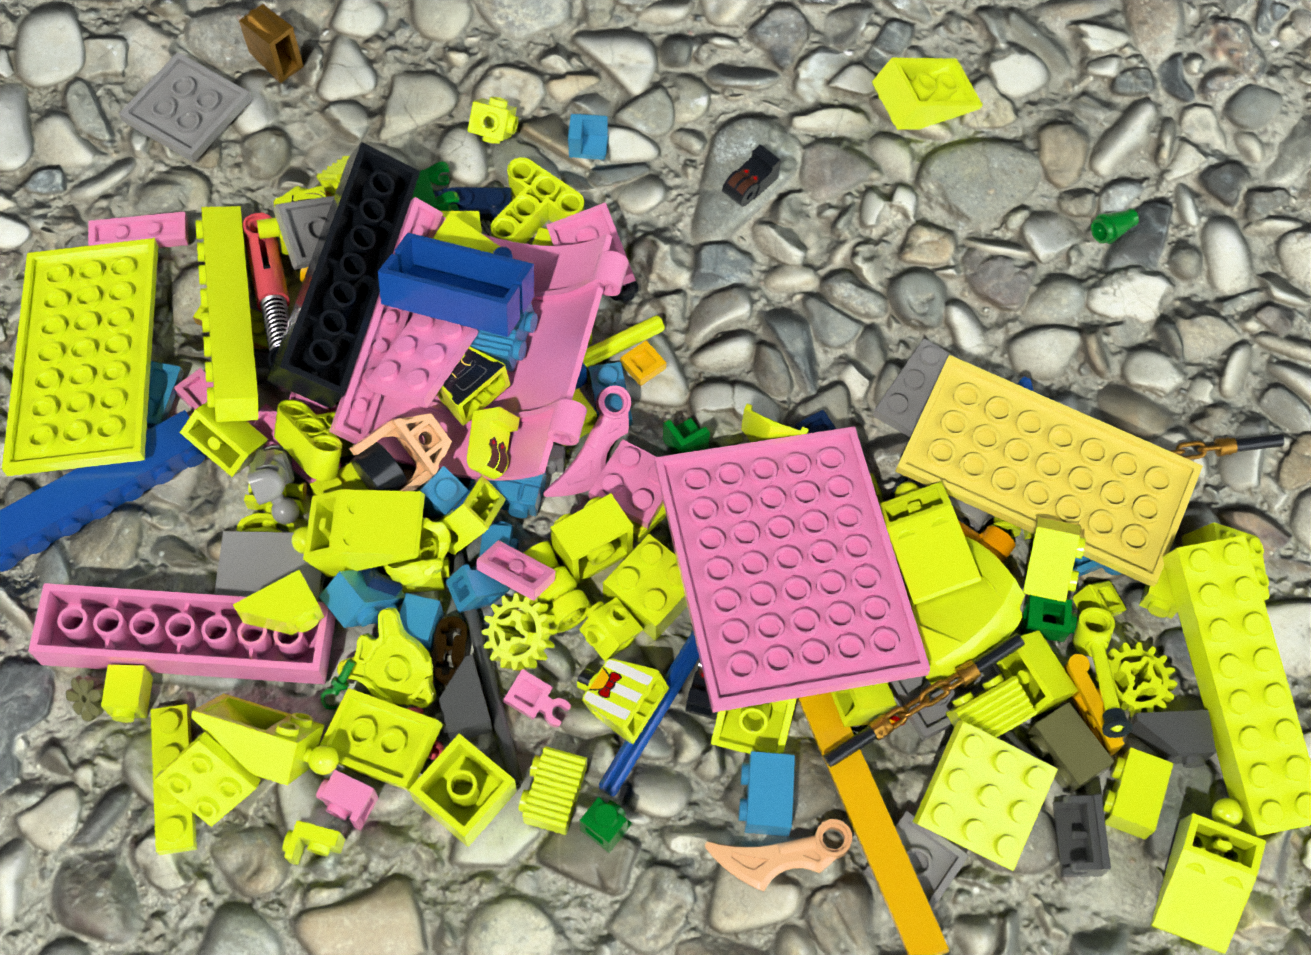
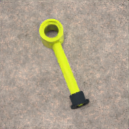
[1073,607,1133,738]

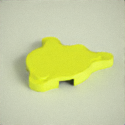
[337,607,436,708]

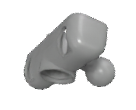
[247,445,299,525]

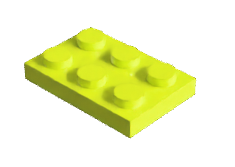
[320,688,443,791]

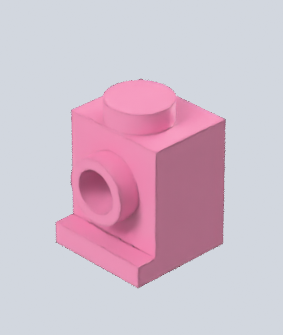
[316,770,379,830]

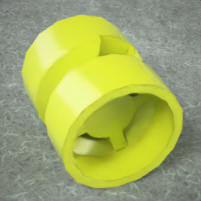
[538,566,593,633]

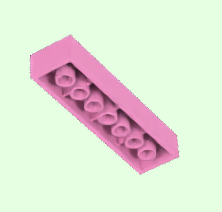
[28,583,336,685]

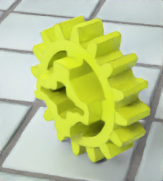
[482,593,557,671]
[1096,642,1177,719]

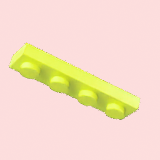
[150,704,197,855]

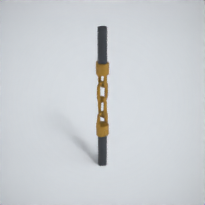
[1170,434,1284,460]
[823,633,1025,768]

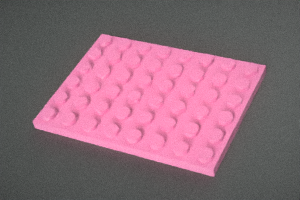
[655,426,930,713]

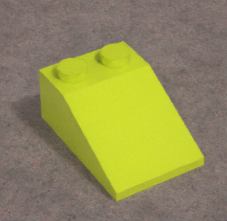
[872,58,983,130]

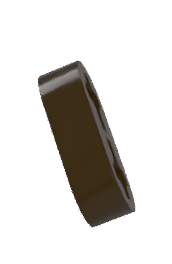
[431,616,468,686]

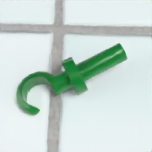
[320,659,356,710]

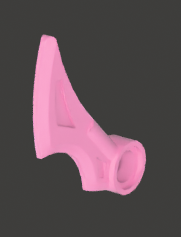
[543,385,631,497]

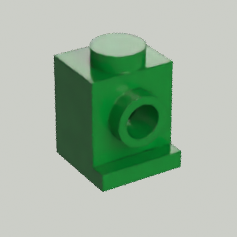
[1021,595,1077,642]
[579,797,632,853]

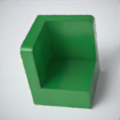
[663,418,710,455]

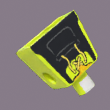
[436,346,510,426]

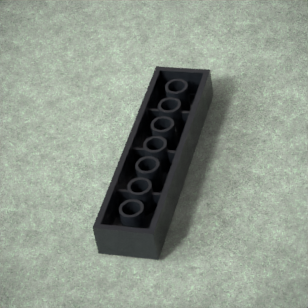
[267,142,421,408]

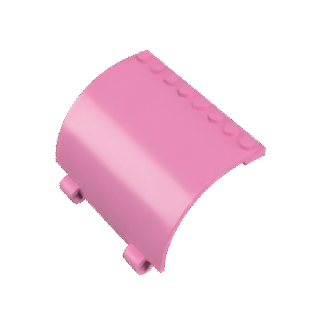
[329,197,629,481]

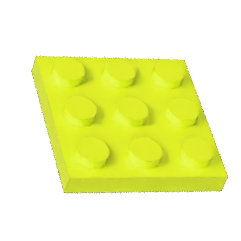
[913,720,1058,871]

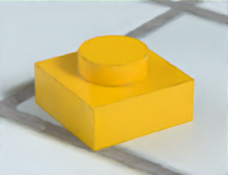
[620,340,666,387]

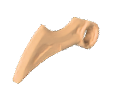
[705,819,852,892]

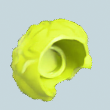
[383,518,451,587]

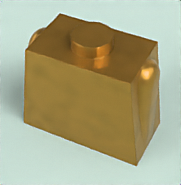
[239,3,304,84]

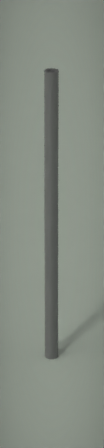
[448,550,523,785]

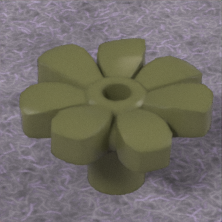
[66,676,104,721]

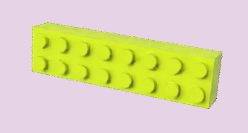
[1163,535,1311,836]

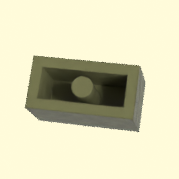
[1027,702,1114,794]

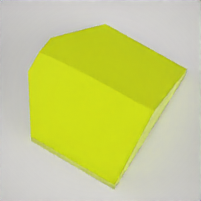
[741,404,809,442]

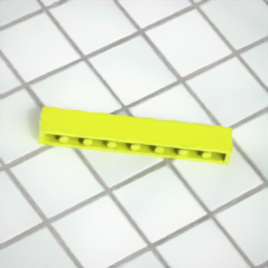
[195,206,258,422]

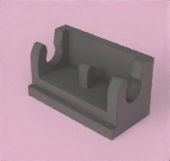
[1052,794,1111,877]

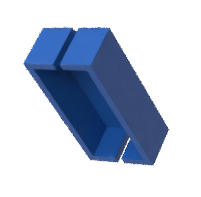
[378,233,535,337]

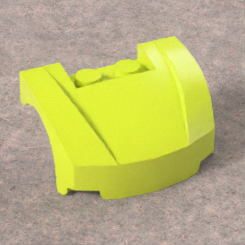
[905,536,1025,688]

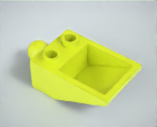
[879,481,982,605]
[291,489,425,577]
[191,693,339,786]
[1150,798,1266,954]

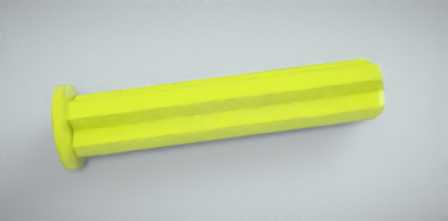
[583,315,665,368]

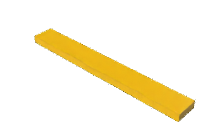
[797,692,949,955]

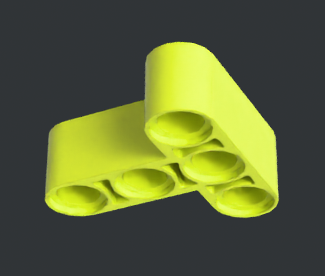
[490,157,585,244]
[274,400,354,481]

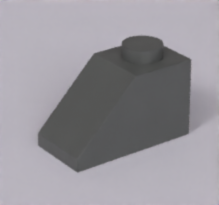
[435,654,493,742]
[1130,710,1216,768]

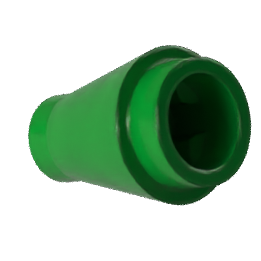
[1091,208,1139,244]

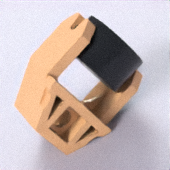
[349,413,452,491]

